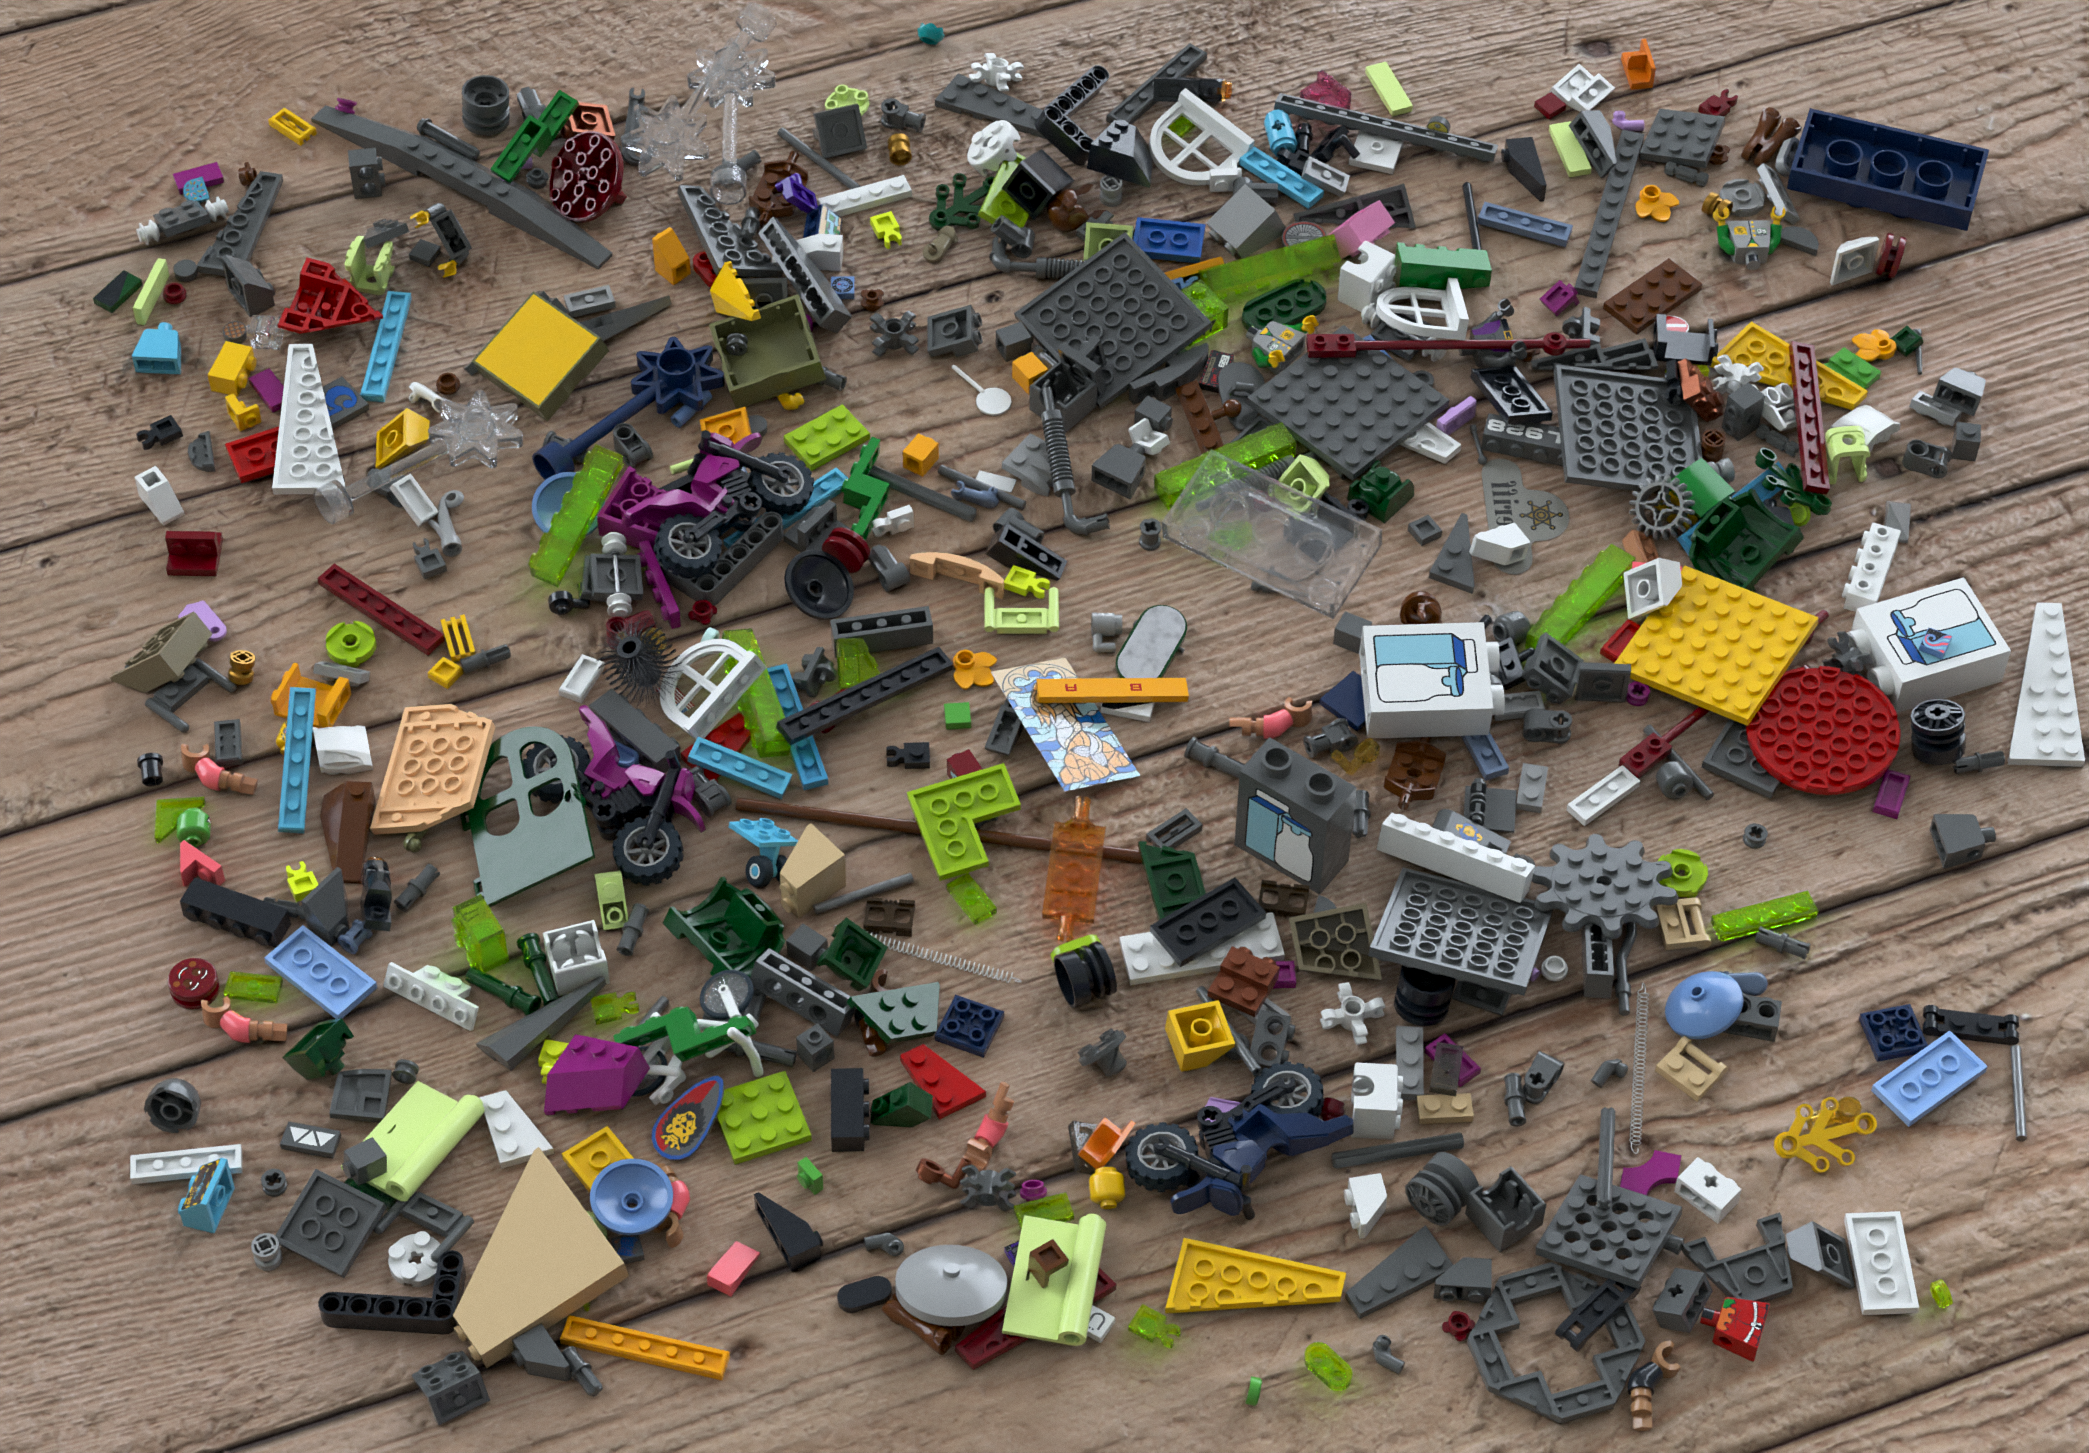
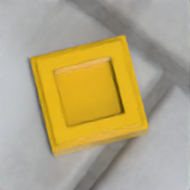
[428,657,464,689]

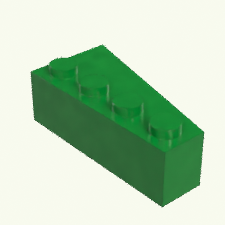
[1394,242,1492,290]

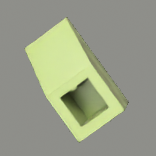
[594,870,628,930]

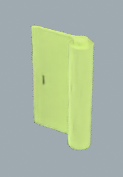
[341,1081,485,1202]
[1002,1214,1106,1346]

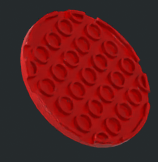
[1746,666,1901,795]

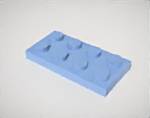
[264,925,377,1019]
[1871,1031,1988,1127]

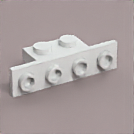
[383,962,479,1031]

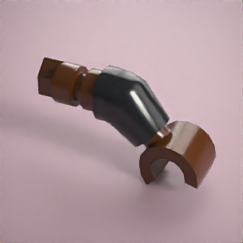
[854,969,897,1057]

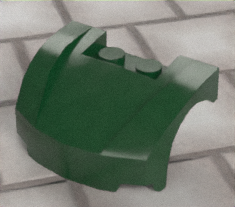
[1689,489,1804,592]
[663,877,786,989]

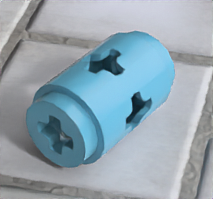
[1264,109,1297,158]

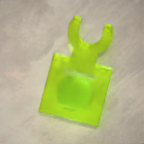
[590,992,639,1025]
[1128,1304,1181,1348]

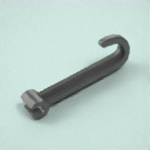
[622,88,654,166]

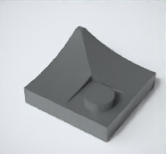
[329,1069,392,1123]

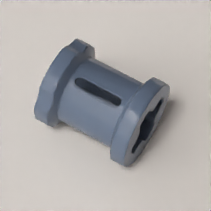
[337,919,373,954]

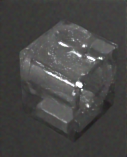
[246,315,284,350]

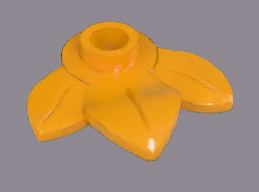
[1635,185,1679,222]
[1852,329,1896,362]
[953,649,997,690]

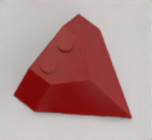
[278,257,383,334]

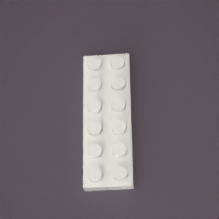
[1119,912,1285,985]

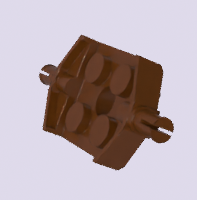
[749,151,809,227]
[1383,737,1446,810]

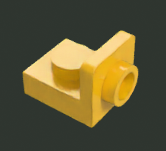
[225,393,262,431]

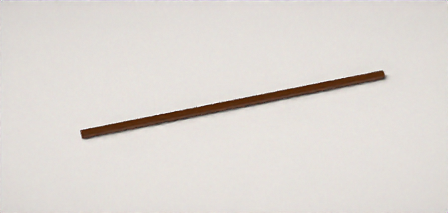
[736,797,1143,864]

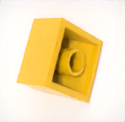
[1165,1000,1235,1072]

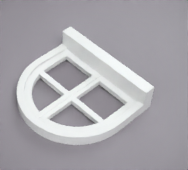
[1149,88,1255,186]
[1376,278,1469,340]
[660,639,767,739]

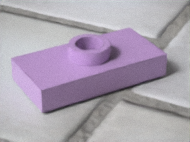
[1436,396,1477,436]

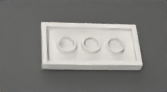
[1844,1211,1919,1315]

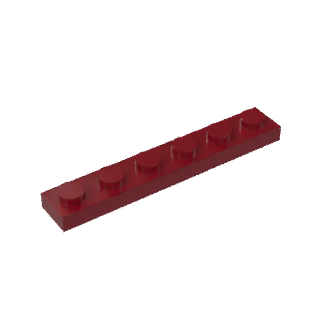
[317,563,445,656]

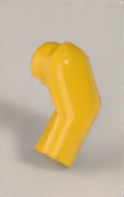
[776,392,804,411]

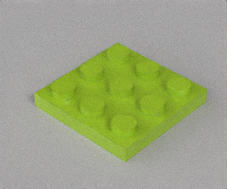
[716,1071,812,1165]

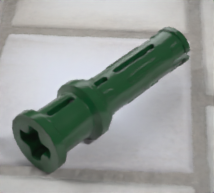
[516,933,559,1006]
[465,966,542,1016]

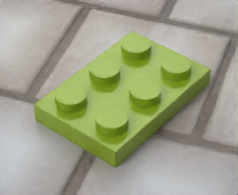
[783,404,870,471]

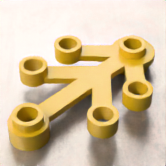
[1774,1097,1877,1173]

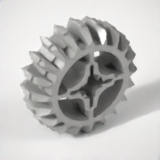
[1629,475,1695,540]

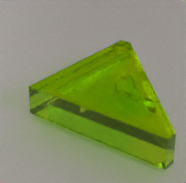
[155,797,206,843]

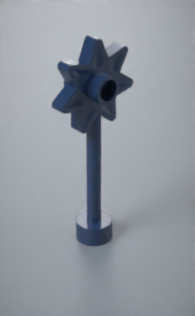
[532,337,725,480]

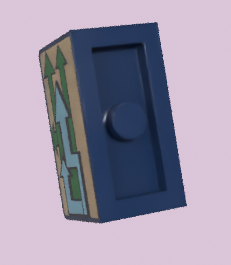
[803,204,842,238]

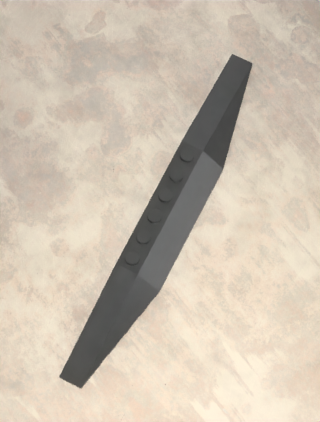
[311,105,612,270]

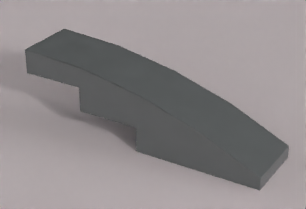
[985,698,1024,756]

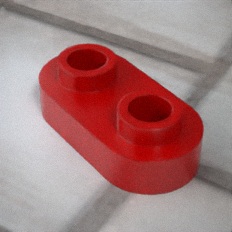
[693,252,717,288]

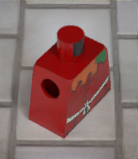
[1700,1297,1770,1362]

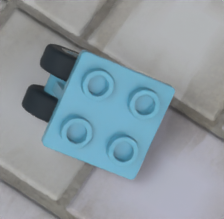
[728,818,798,887]

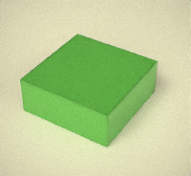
[944,702,971,730]

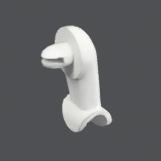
[409,382,452,414]

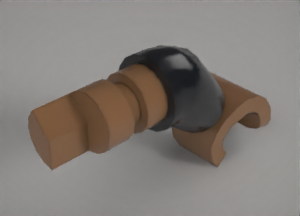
[1628,1341,1681,1431]

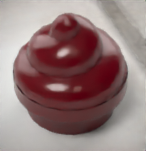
[1320,1097,1345,1121]

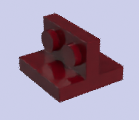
[165,531,223,576]

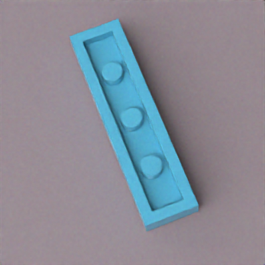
[1239,146,1324,209]
[687,737,792,800]

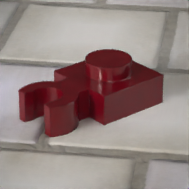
[1698,89,1738,117]

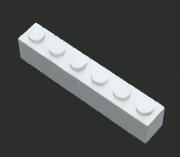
[1377,813,1535,903]

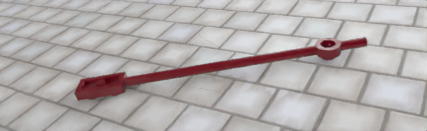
[1306,332,1590,358]
[1619,609,1829,779]

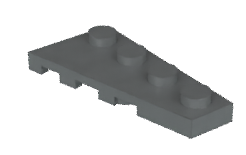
[1345,1225,1453,1319]

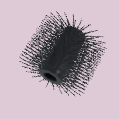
[594,617,683,707]

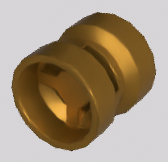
[887,133,912,166]
[1701,192,1733,220]
[228,650,255,685]

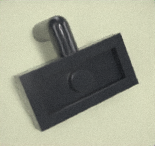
[1311,125,1360,163]
[1498,637,1535,690]

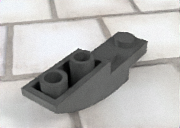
[1129,343,1209,405]

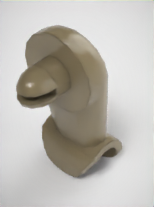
[923,226,959,262]

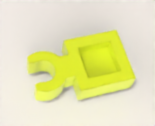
[870,211,902,249]
[1004,565,1050,599]
[286,861,319,902]

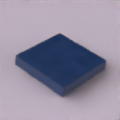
[1320,671,1366,732]
[935,995,1004,1058]
[1859,1004,1928,1062]

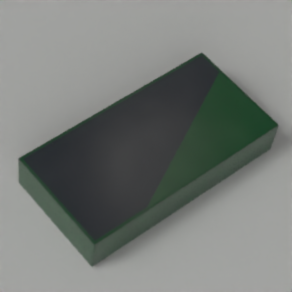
[93,270,143,313]

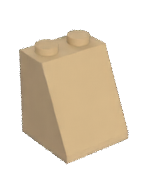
[780,823,846,919]

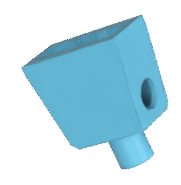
[132,322,181,374]

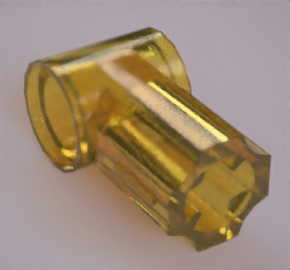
[1806,1096,1862,1132]

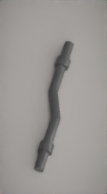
[1615,922,1637,1016]

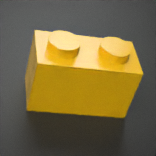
[208,341,257,397]

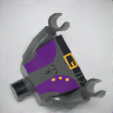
[1459,298,1527,368]

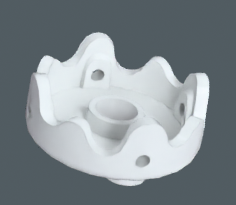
[967,120,1020,177]

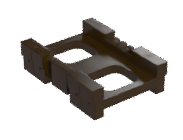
[1258,880,1310,918]
[863,897,915,937]

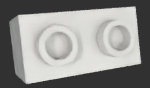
[1674,1157,1741,1224]

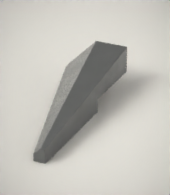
[1293,183,1416,228]
[580,295,672,341]
[1531,338,1658,370]

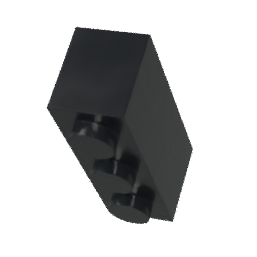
[831,1068,870,1152]

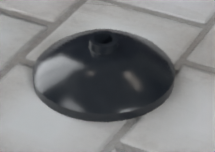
[784,550,854,620]

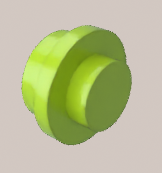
[1789,503,1811,527]

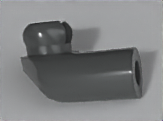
[1591,1059,1628,1088]
[864,1233,904,1256]
[1372,1335,1405,1375]

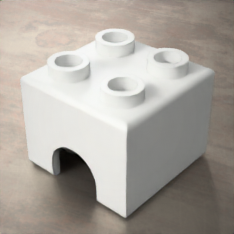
[1338,241,1397,312]
[543,920,610,996]
[1351,1062,1403,1140]

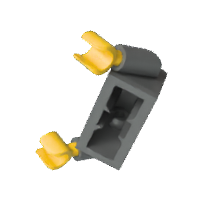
[410,203,472,278]

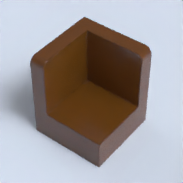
[1028,1239,1069,1288]

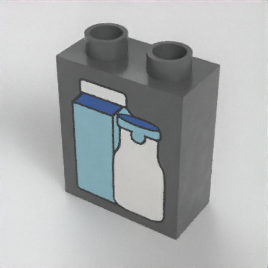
[1234,737,1357,895]

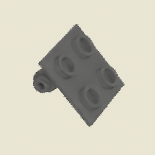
[1464,778,1517,833]

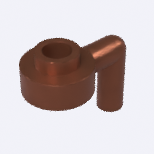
[916,1158,972,1189]

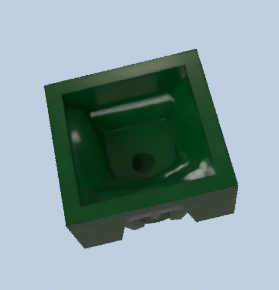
[1347,460,1414,524]
[816,917,888,992]
[282,1018,354,1080]

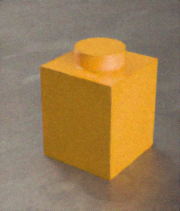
[1012,352,1048,395]
[903,433,939,477]

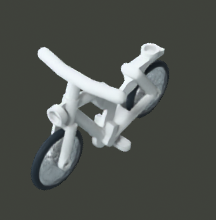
[632,970,763,1106]

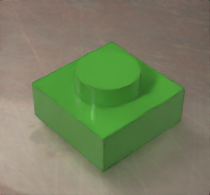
[797,1157,823,1195]

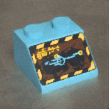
[178,1158,235,1233]

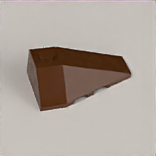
[320,781,375,884]

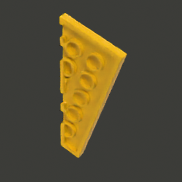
[1709,321,1868,410]
[1165,1238,1346,1314]

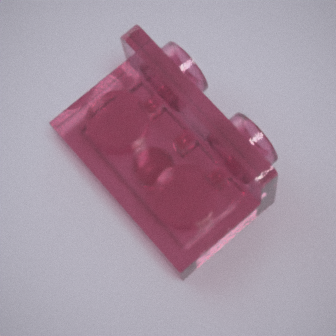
[1300,70,1352,109]

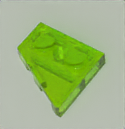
[836,638,880,690]

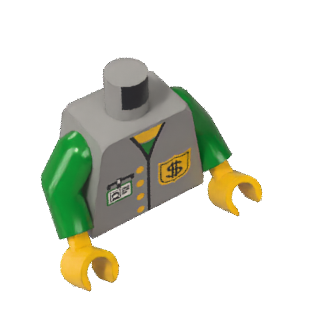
[1713,206,1786,270]
[1246,315,1319,375]

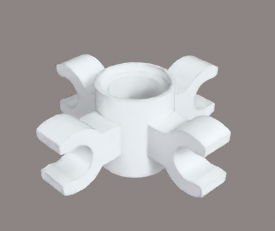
[969,53,1024,91]
[1713,354,1764,395]
[1320,982,1385,1045]

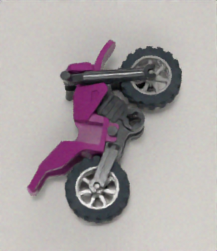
[621,430,814,578]
[523,705,706,886]

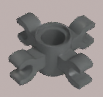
[869,311,919,357]
[1822,631,1873,679]
[960,1165,1016,1212]

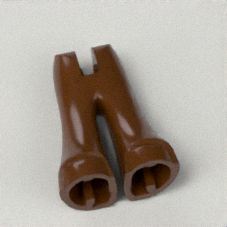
[1741,107,1802,167]
[882,1292,966,1355]

